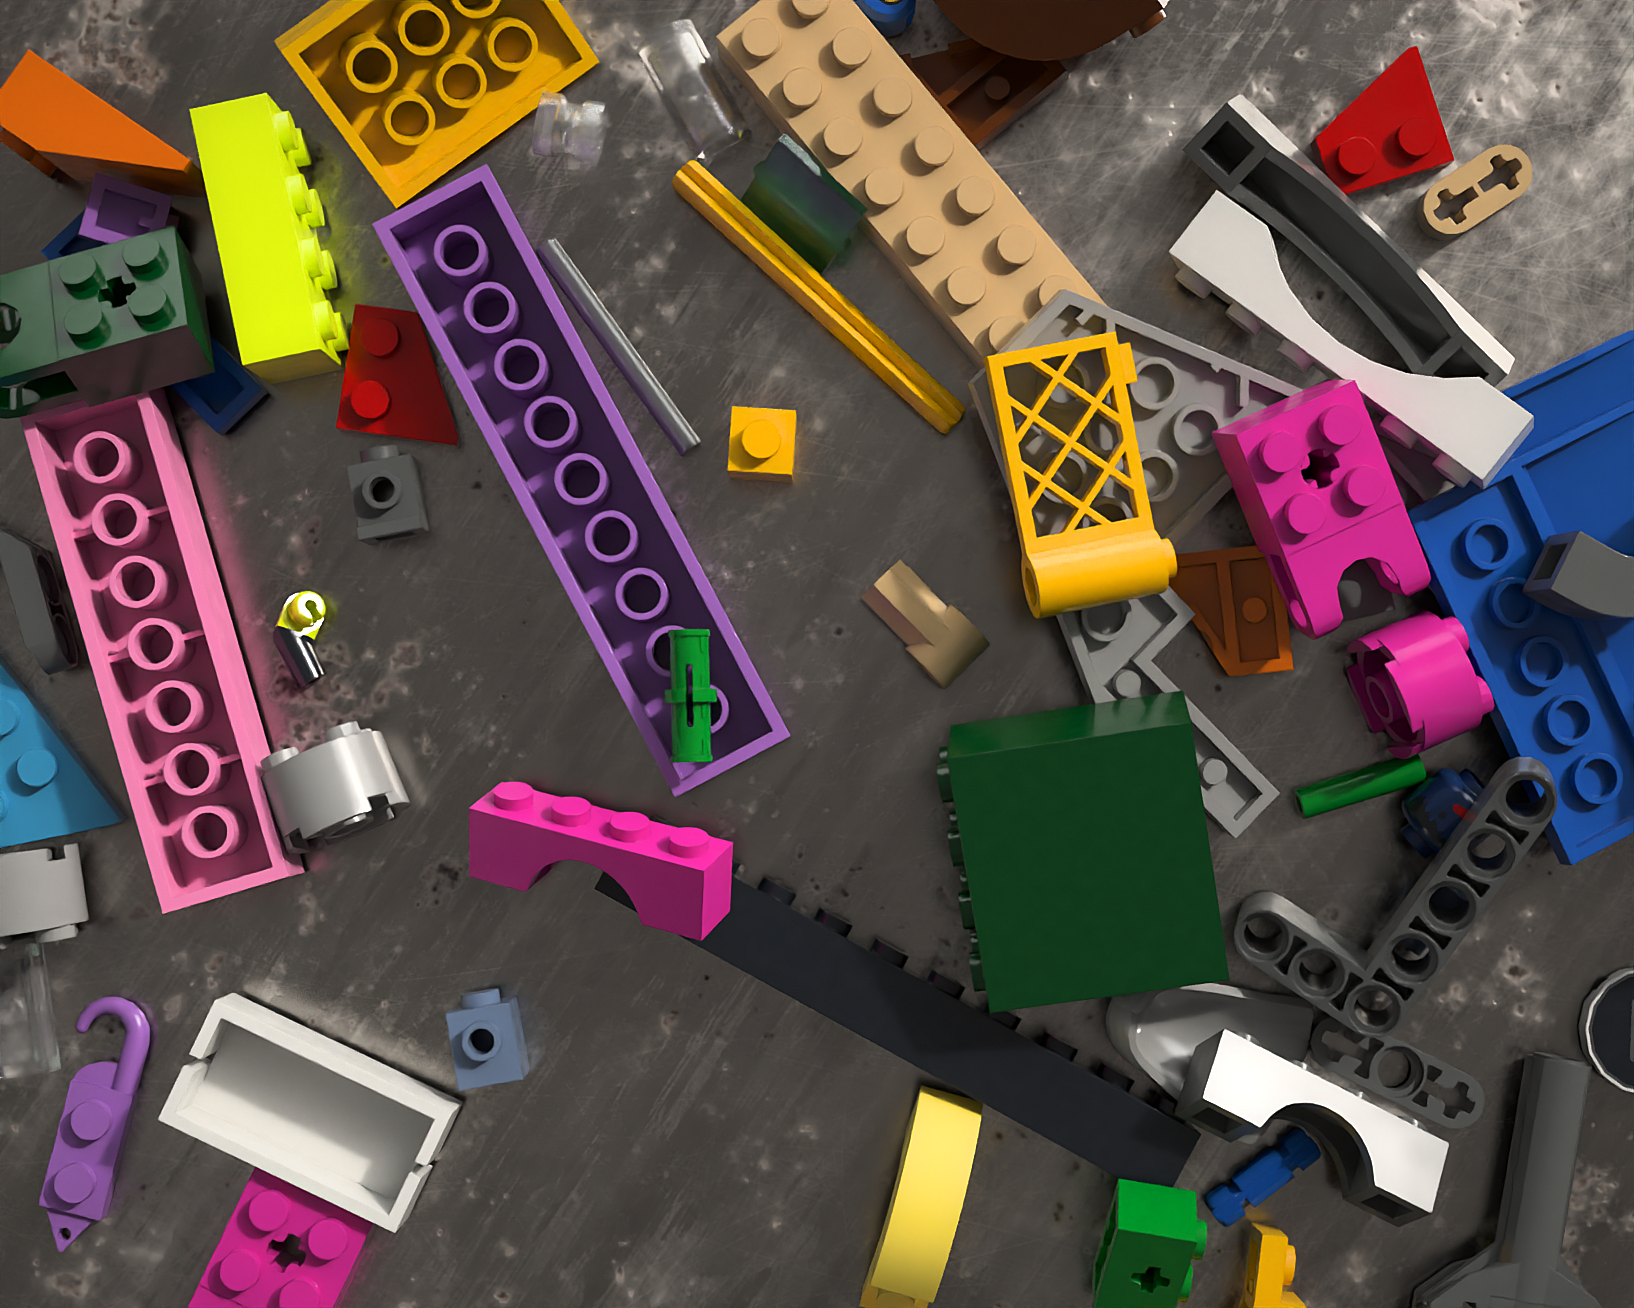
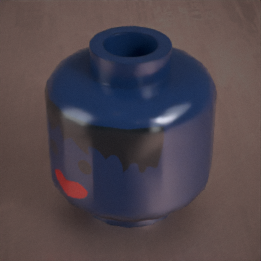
[1401,767,1492,859]

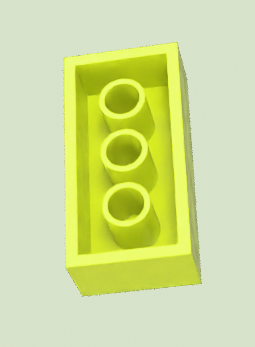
[189,93,350,385]

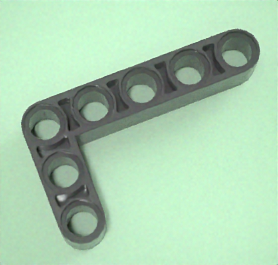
[1234,757,1557,1038]

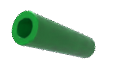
[1294,754,1427,819]

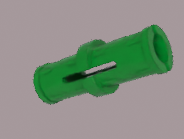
[664,629,717,763]

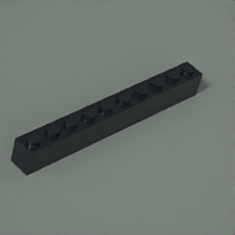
[594,814,1201,1187]

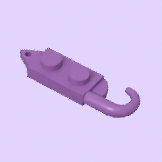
[38,997,150,1252]

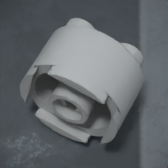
[260,721,411,855]
[0,843,89,949]

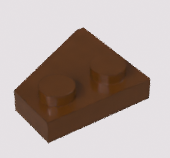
[899,38,1067,151]

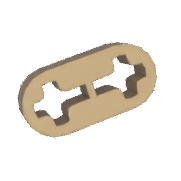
[1416,145,1532,241]

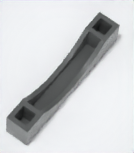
[1183,94,1515,387]

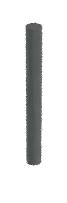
[535,238,702,457]

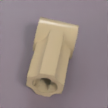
[861,560,990,689]

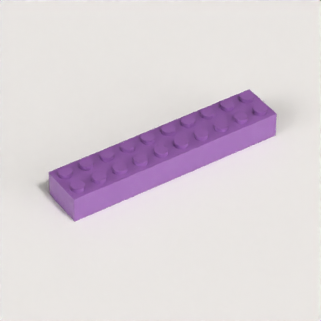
[372,164,791,797]

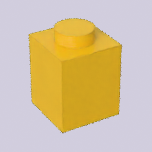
[727,406,797,483]

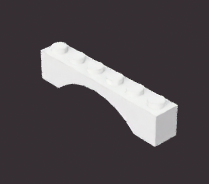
[1169,190,1534,490]

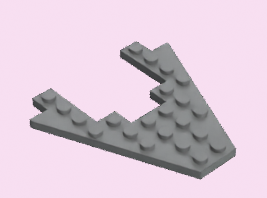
[968,289,1457,839]

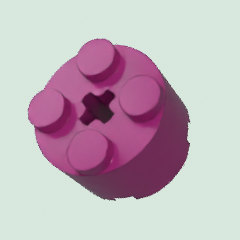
[1346,610,1494,759]

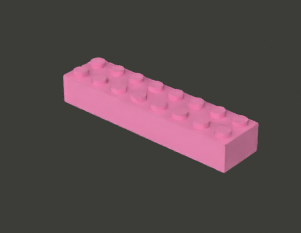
[20,387,305,914]

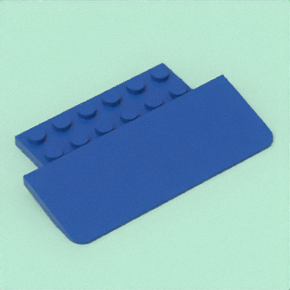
[1406,330,1634,866]

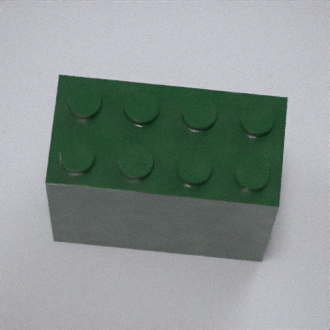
[937,690,1230,1013]

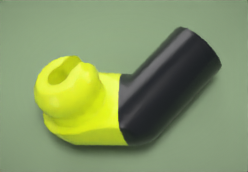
[273,591,327,688]

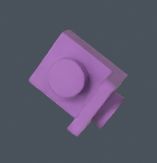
[77,172,179,245]

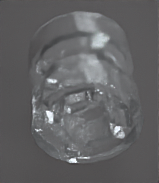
[532,91,608,166]

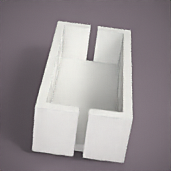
[158,993,463,1233]

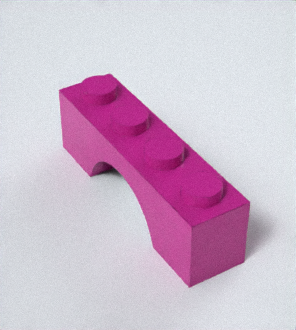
[469,782,733,941]

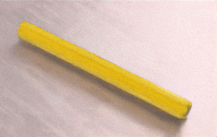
[672,160,966,434]

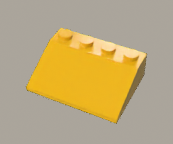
[274,0,600,208]

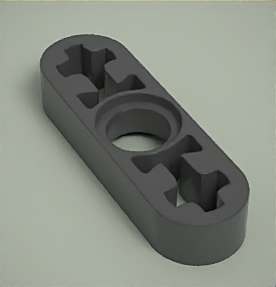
[1307,1013,1485,1129]

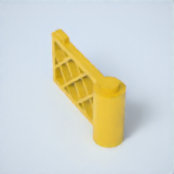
[983,331,1177,619]

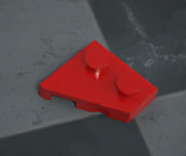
[1310,45,1454,197]
[336,303,462,449]

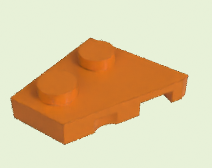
[1169,545,1294,677]

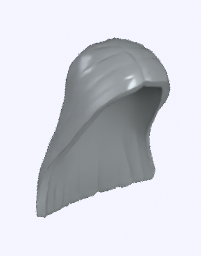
[1105,983,1314,1144]

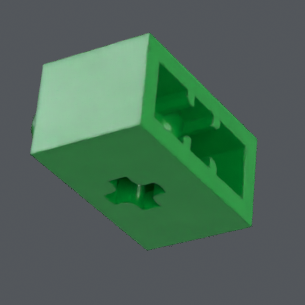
[1092,1178,1207,1308]

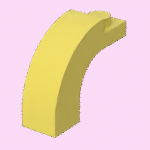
[859,1085,983,1308]

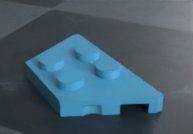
[0,654,127,849]

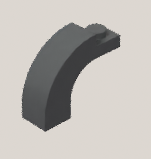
[1521,530,1634,621]

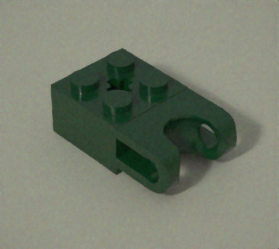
[0,226,215,419]

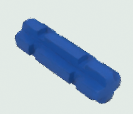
[1204,1128,1321,1227]

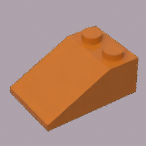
[0,49,208,199]

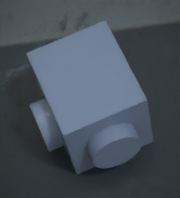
[445,988,530,1091]

